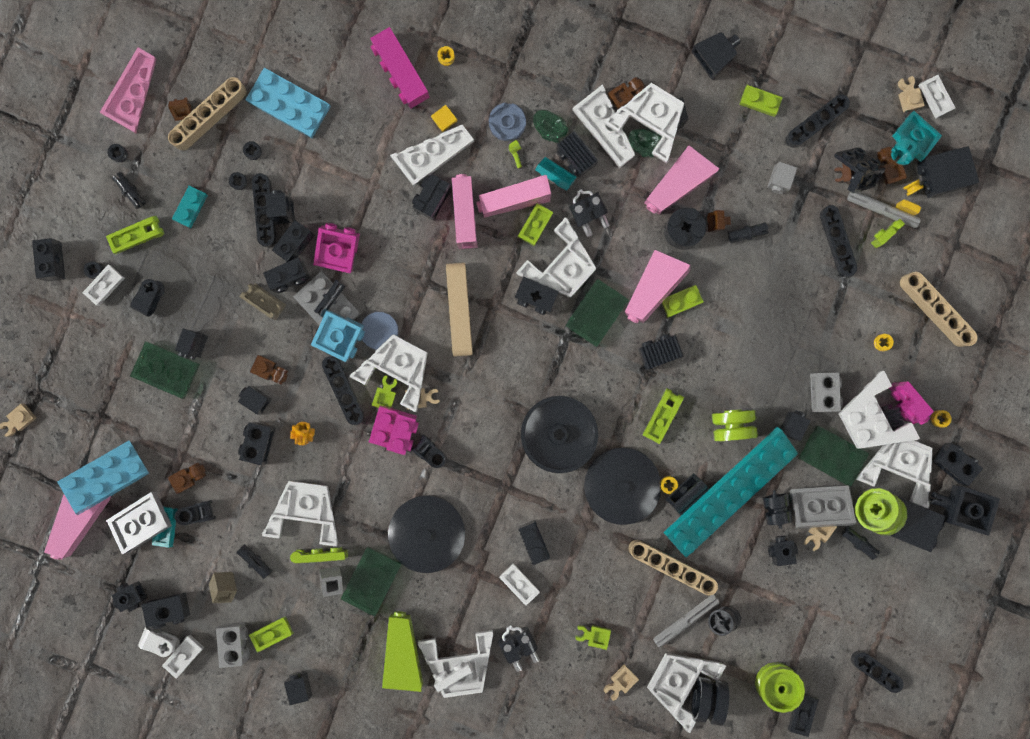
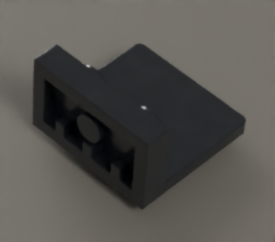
[834,147,886,194]

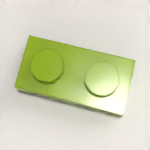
[739,85,783,117]
[518,203,553,246]
[661,285,703,318]
[249,616,294,653]

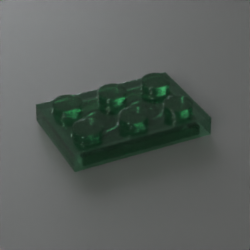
[565,278,629,348]
[130,341,200,399]
[798,425,869,487]
[341,546,402,617]

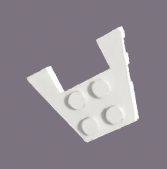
[604,83,684,164]
[516,217,596,298]
[350,335,428,412]
[839,371,920,449]
[856,440,932,509]
[262,481,338,546]
[418,630,493,698]
[647,653,726,733]

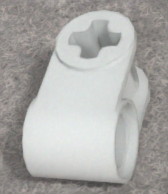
[138,626,180,657]

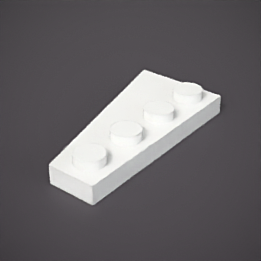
[573,84,635,168]
[390,125,474,187]

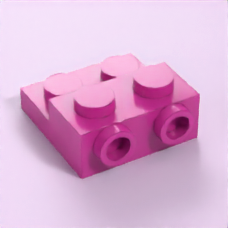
[313,223,360,273]
[889,381,934,425]
[369,405,419,455]

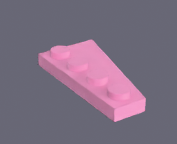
[100,47,157,133]

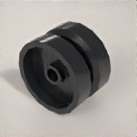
[692,677,730,726]

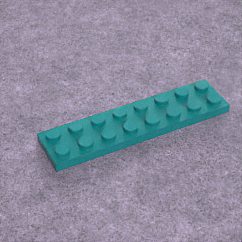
[663,427,798,558]

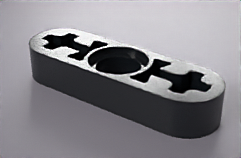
[851,650,904,693]

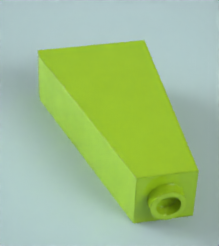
[382,611,423,692]

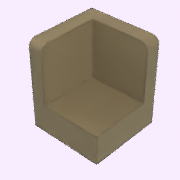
[209,572,237,603]

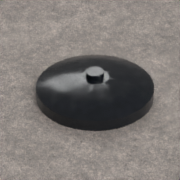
[521,396,598,473]
[584,448,661,525]
[388,495,465,573]

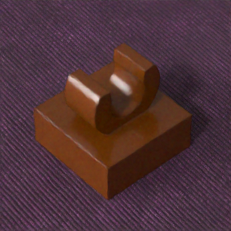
[168,97,193,121]
[834,163,855,185]
[707,210,731,233]

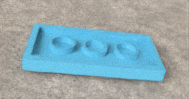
[245,68,331,138]
[57,441,149,515]

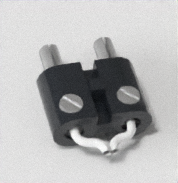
[569,189,610,237]
[498,626,540,672]

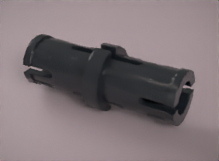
[112,172,146,209]
[728,222,769,244]
[314,280,346,317]
[841,526,880,560]
[236,544,273,579]

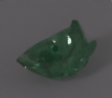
[533,110,569,143]
[629,129,662,158]

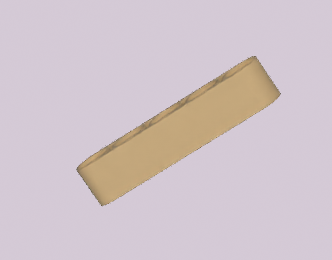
[168,77,247,151]
[446,262,473,357]
[900,272,978,347]
[629,540,718,595]

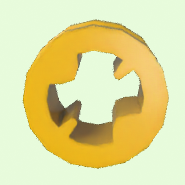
[438,46,455,66]
[903,179,923,196]
[874,334,894,351]
[930,410,952,427]
[661,476,678,494]

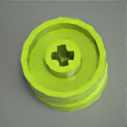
[712,409,758,441]
[855,488,907,535]
[755,662,805,713]

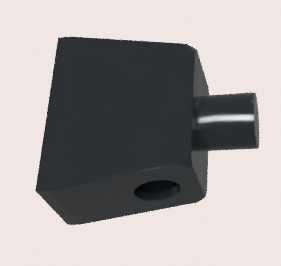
[691,32,741,80]

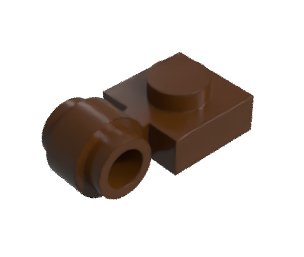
[608,77,645,109]
[877,146,907,185]
[250,355,288,385]
[168,462,207,494]

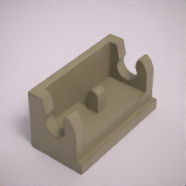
[239,283,286,320]

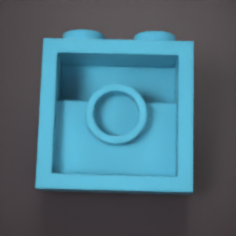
[311,310,365,362]

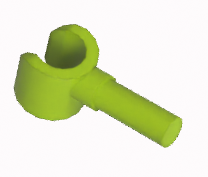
[509,140,522,169]

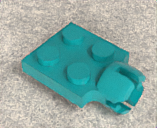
[891,111,942,165]

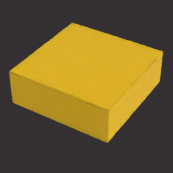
[431,105,457,132]
[895,199,921,215]

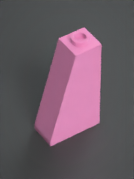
[645,146,719,214]
[452,174,478,249]
[477,175,551,218]
[625,250,690,324]
[44,495,111,560]

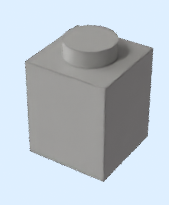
[767,162,797,194]
[319,566,343,597]

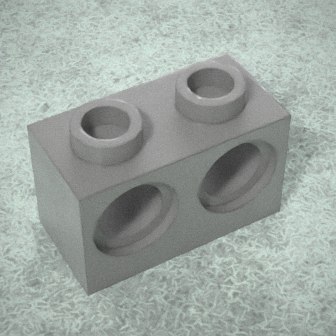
[810,373,843,412]
[216,622,250,668]

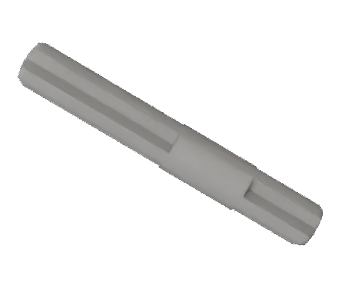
[847,192,921,228]
[653,595,720,648]

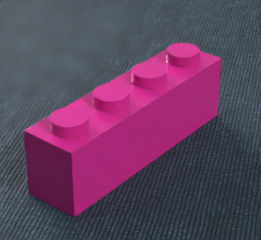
[370,27,430,109]

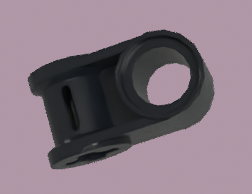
[130,279,165,317]
[411,434,448,468]
[175,500,216,525]

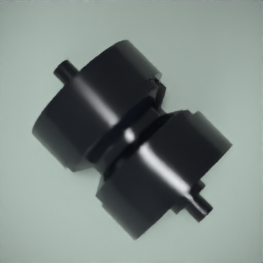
[763,490,793,529]
[708,606,741,636]

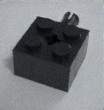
[930,485,1000,536]

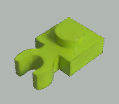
[871,218,905,248]
[372,375,397,408]
[575,625,611,650]

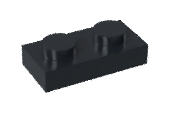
[788,694,819,737]

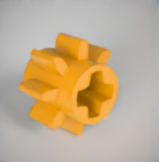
[290,422,315,445]

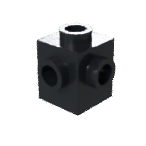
[768,536,798,566]
[111,581,148,613]

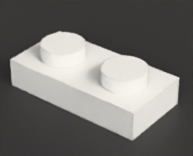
[918,75,955,119]
[82,264,125,306]
[499,563,540,605]
[162,635,204,679]
[434,661,473,692]

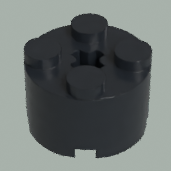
[664,208,706,250]

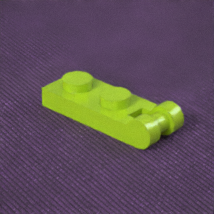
[106,216,164,254]
[642,388,684,444]
[290,547,348,563]

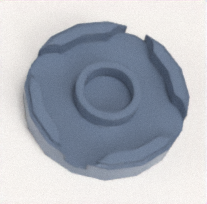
[489,103,526,141]
[362,312,398,350]

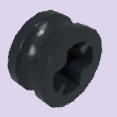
[243,141,262,160]
[107,144,128,163]
[229,172,247,190]
[84,261,104,279]

